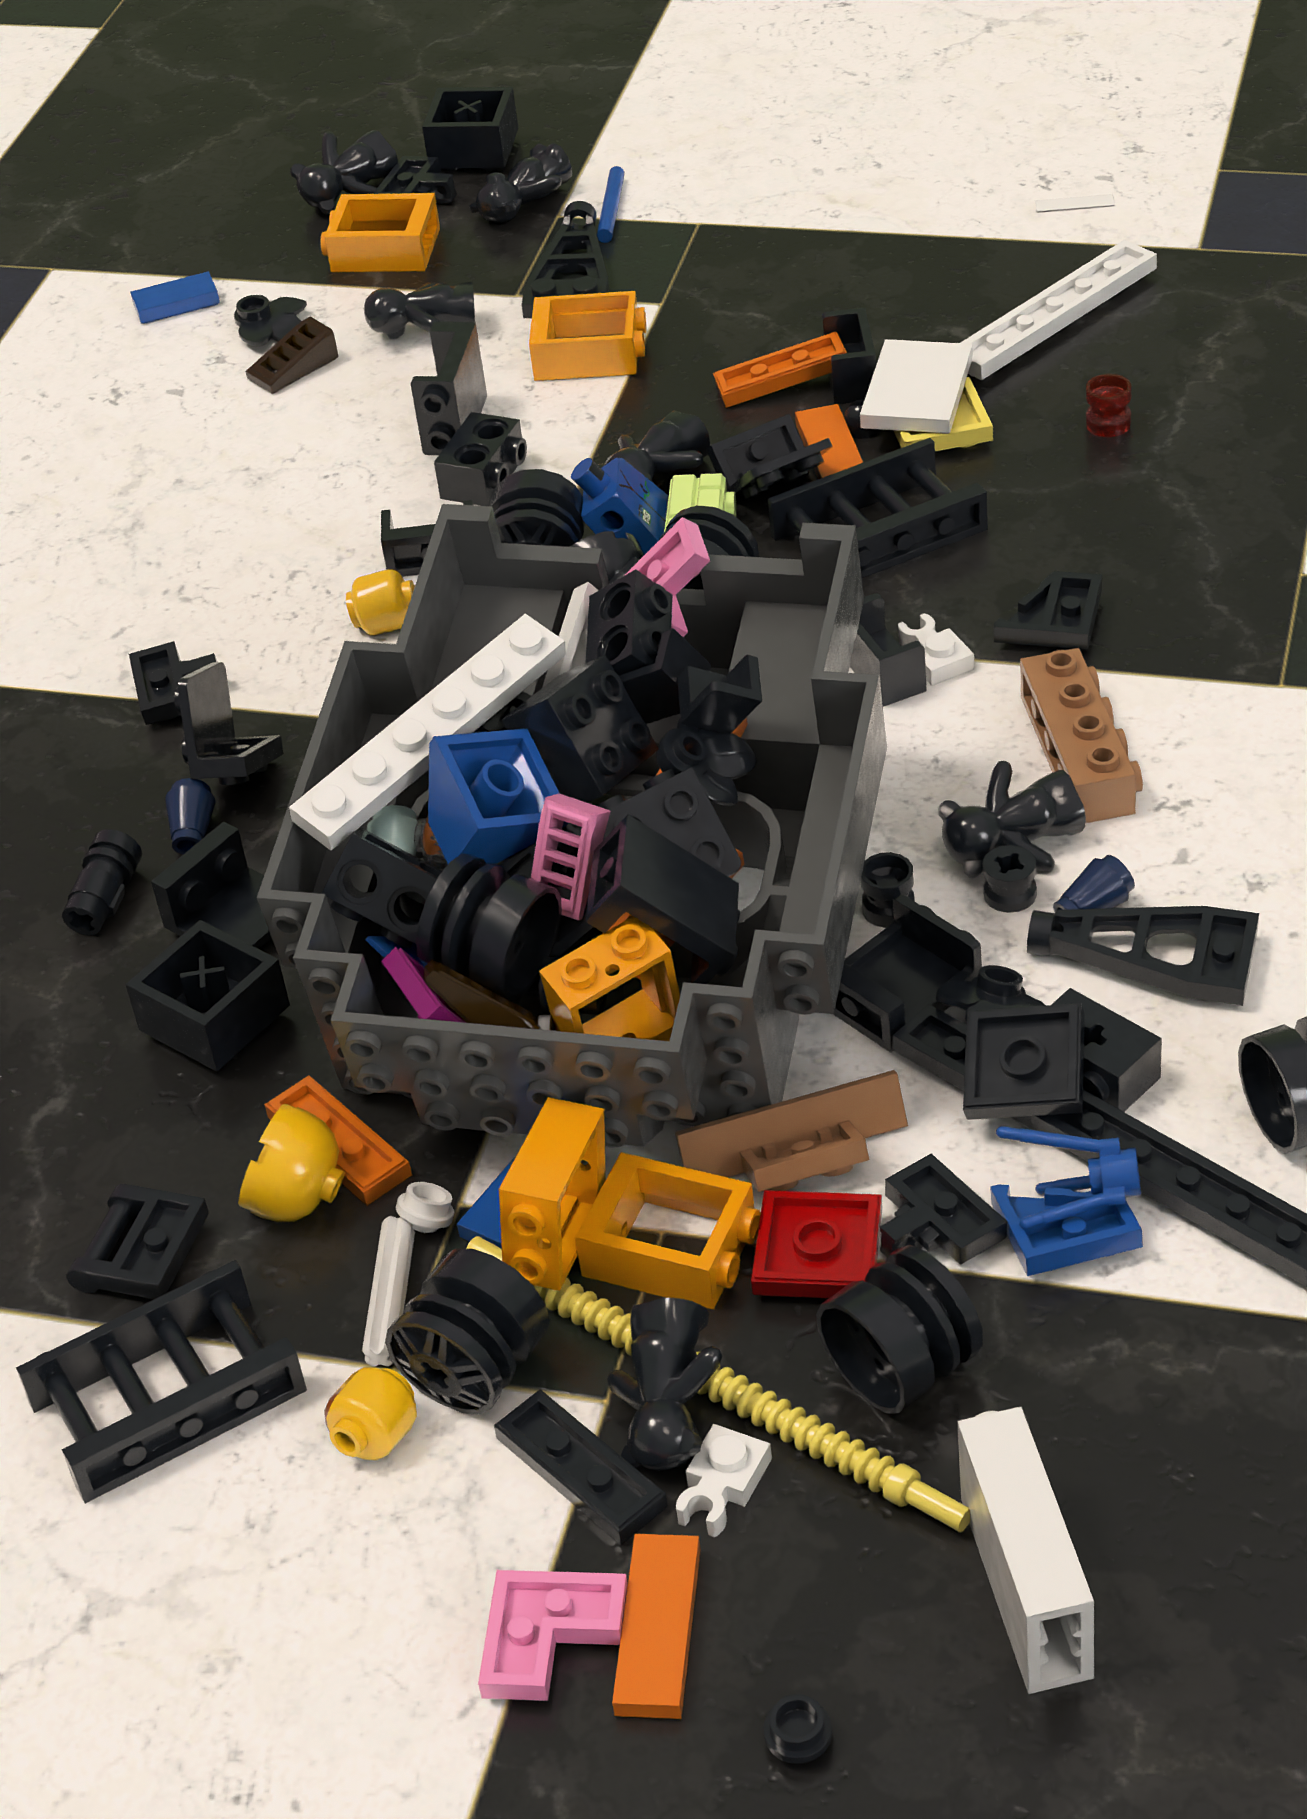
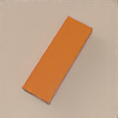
[713,332,847,408]
[795,404,863,479]
[264,1075,412,1206]
[612,1534,701,1719]

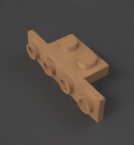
[675,1070,908,1192]

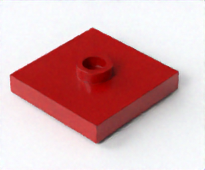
[751,1190,883,1298]

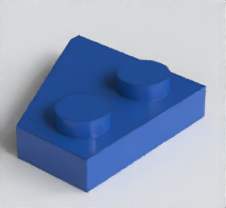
[990,1184,1143,1276]

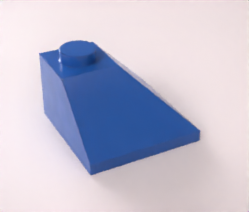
[428,728,569,864]

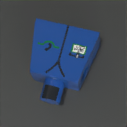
[571,458,668,554]

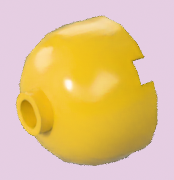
[238,1103,345,1222]

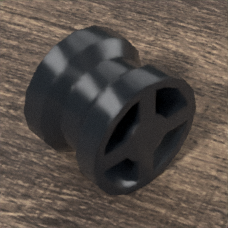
[982,845,1037,913]

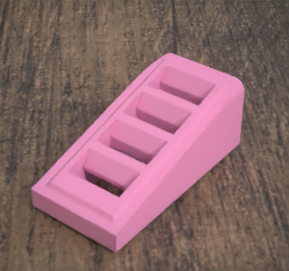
[531,794,611,920]

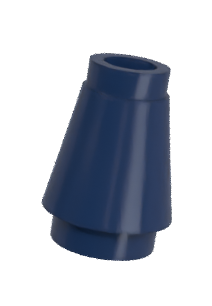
[165,778,216,855]
[1053,855,1135,913]

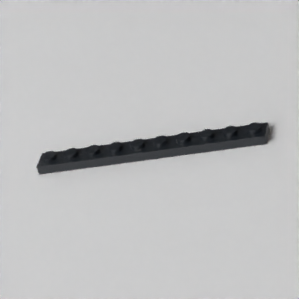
[893,1004,1307,1287]

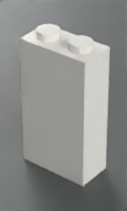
[957,1407,1094,1694]

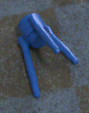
[996,1126,1141,1229]

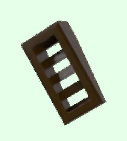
[245,317,339,394]
[424,960,540,1029]

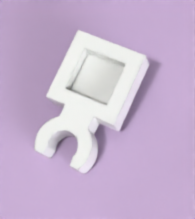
[898,613,975,686]
[676,1424,772,1537]

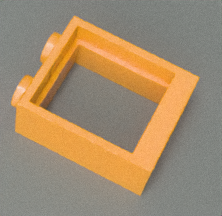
[321,193,440,272]
[529,291,647,381]
[539,916,680,1041]
[499,1097,606,1291]
[575,1152,761,1310]

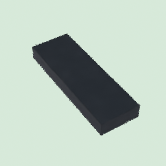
[494,1389,668,1545]

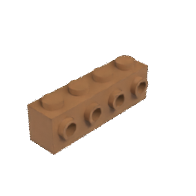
[1020,648,1143,823]

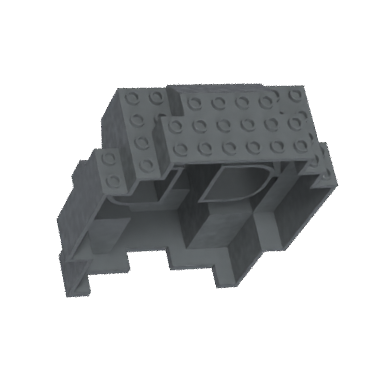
[257,504,887,1147]

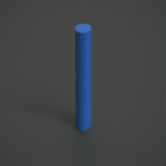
[597,166,625,243]

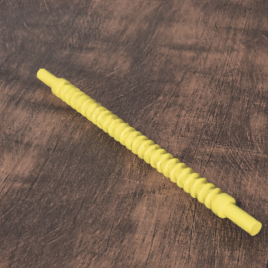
[466,1236,970,1532]

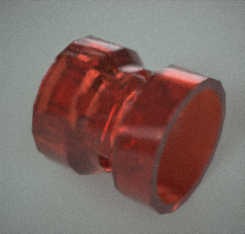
[1086,374,1132,437]

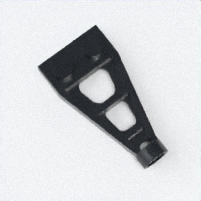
[521,201,610,318]
[1027,906,1260,1006]

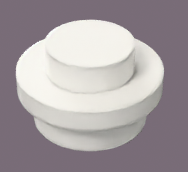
[396,1182,454,1233]

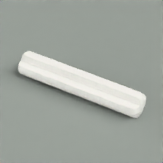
[362,1216,415,1367]

